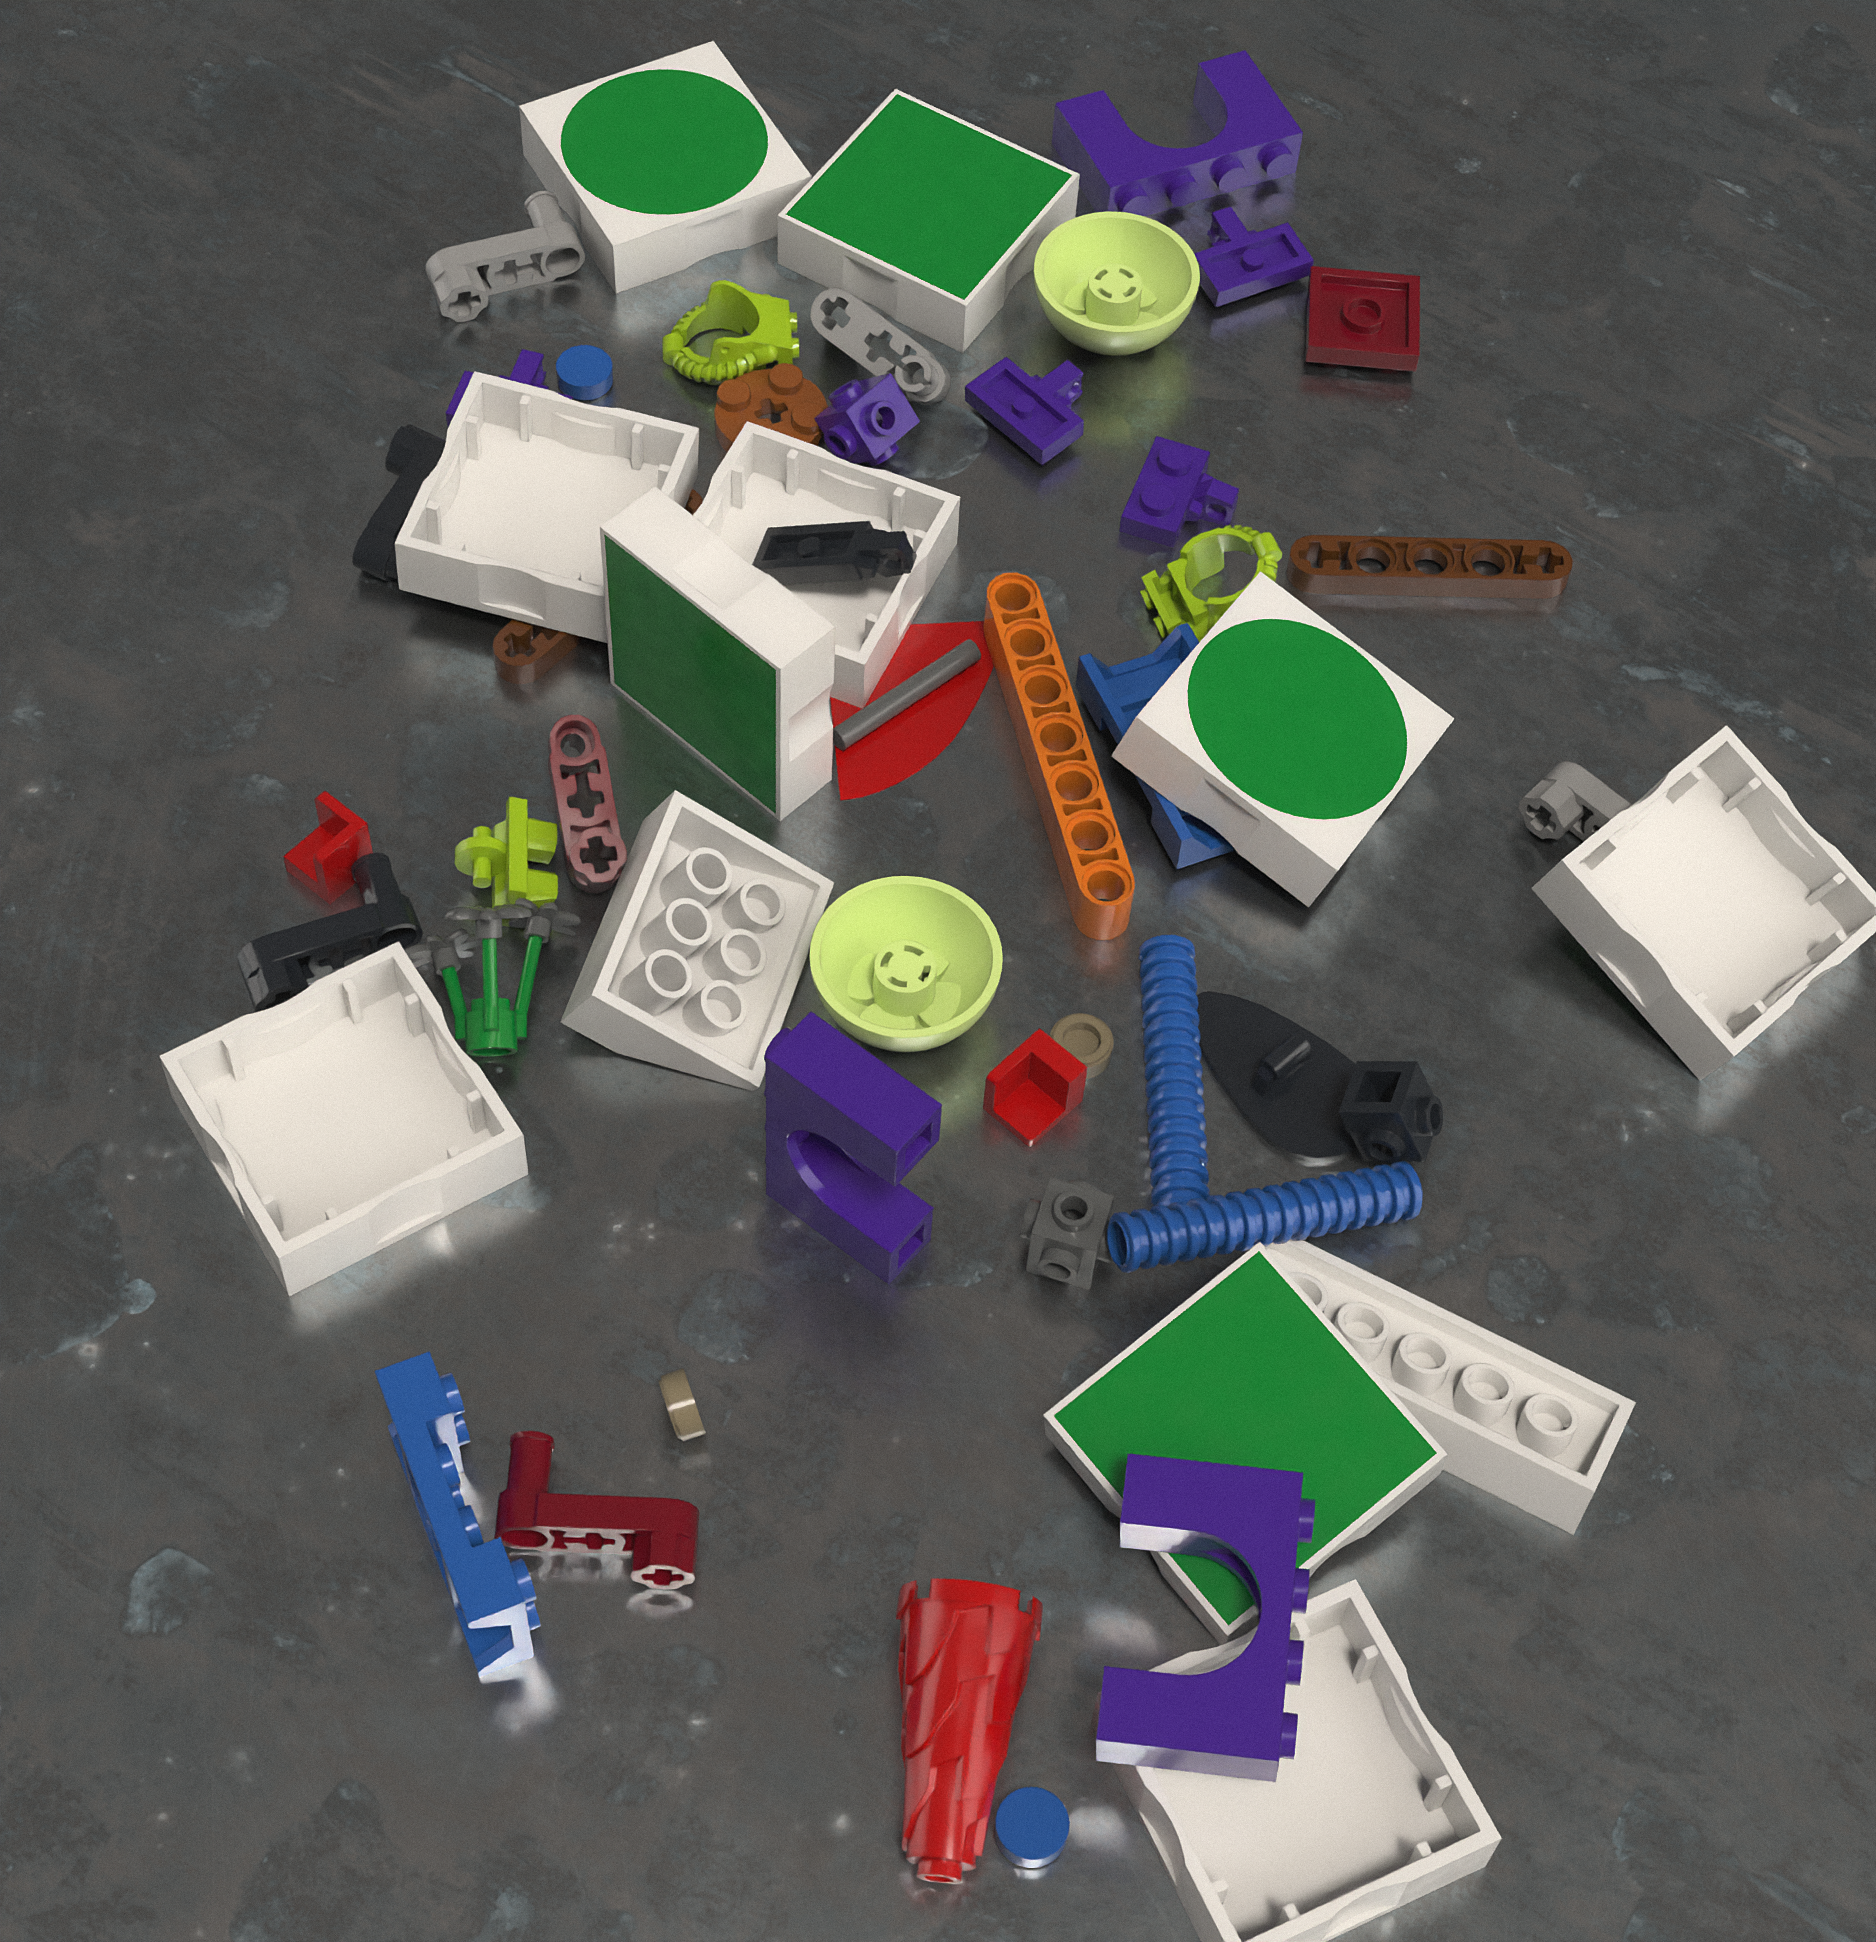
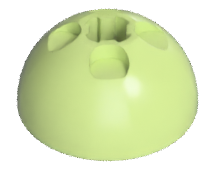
[1034,212,1200,356]
[810,876,1003,1052]

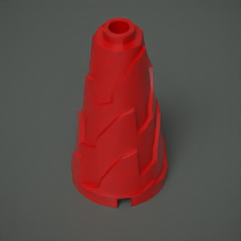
[896,1578,1043,1884]

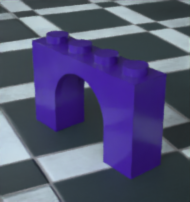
[1052,50,1303,216]
[764,1011,942,1285]
[1096,1453,1315,1782]

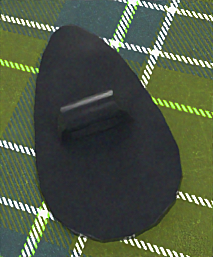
[1197,991,1359,1163]

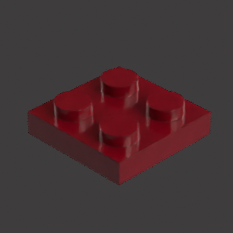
[1305,266,1420,372]

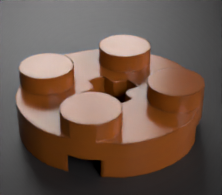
[714,363,828,452]

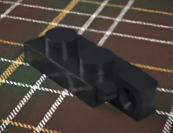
[752,521,917,585]

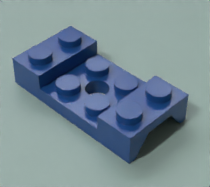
[1075,623,1235,869]
[375,1351,541,1677]

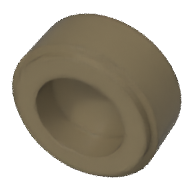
[1050,1013,1114,1079]
[658,1368,706,1442]

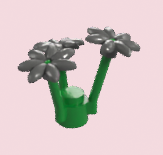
[404,897,580,1057]

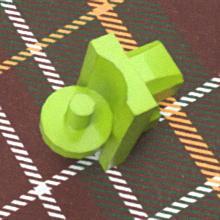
[454,796,558,927]

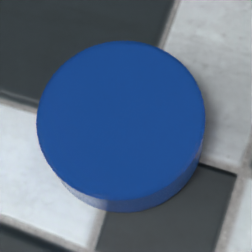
[556,345,613,400]
[994,1787,1070,1868]

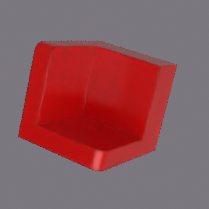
[283,791,373,905]
[983,1028,1088,1146]

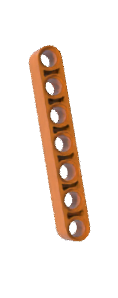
[984,573,1135,940]

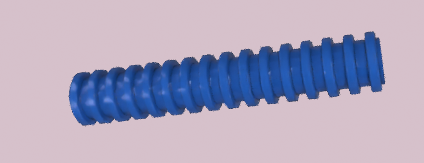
[1138,935,1210,1208]
[1107,1161,1423,1273]

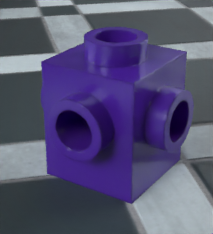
[814,373,920,466]

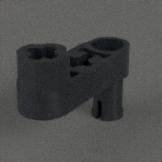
[352,424,446,581]
[237,853,423,1012]

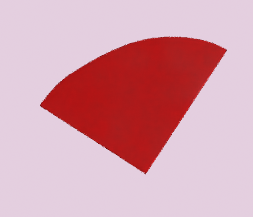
[830,621,994,801]

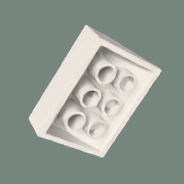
[560,790,834,1092]

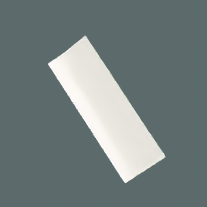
[1253,1239,1636,1535]

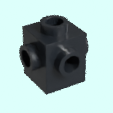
[1339,1061,1443,1164]

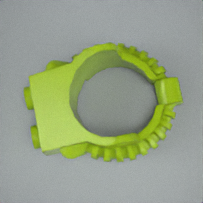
[662,280,799,386]
[1139,525,1282,642]

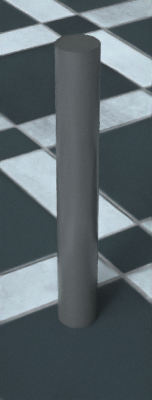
[833,639,981,750]

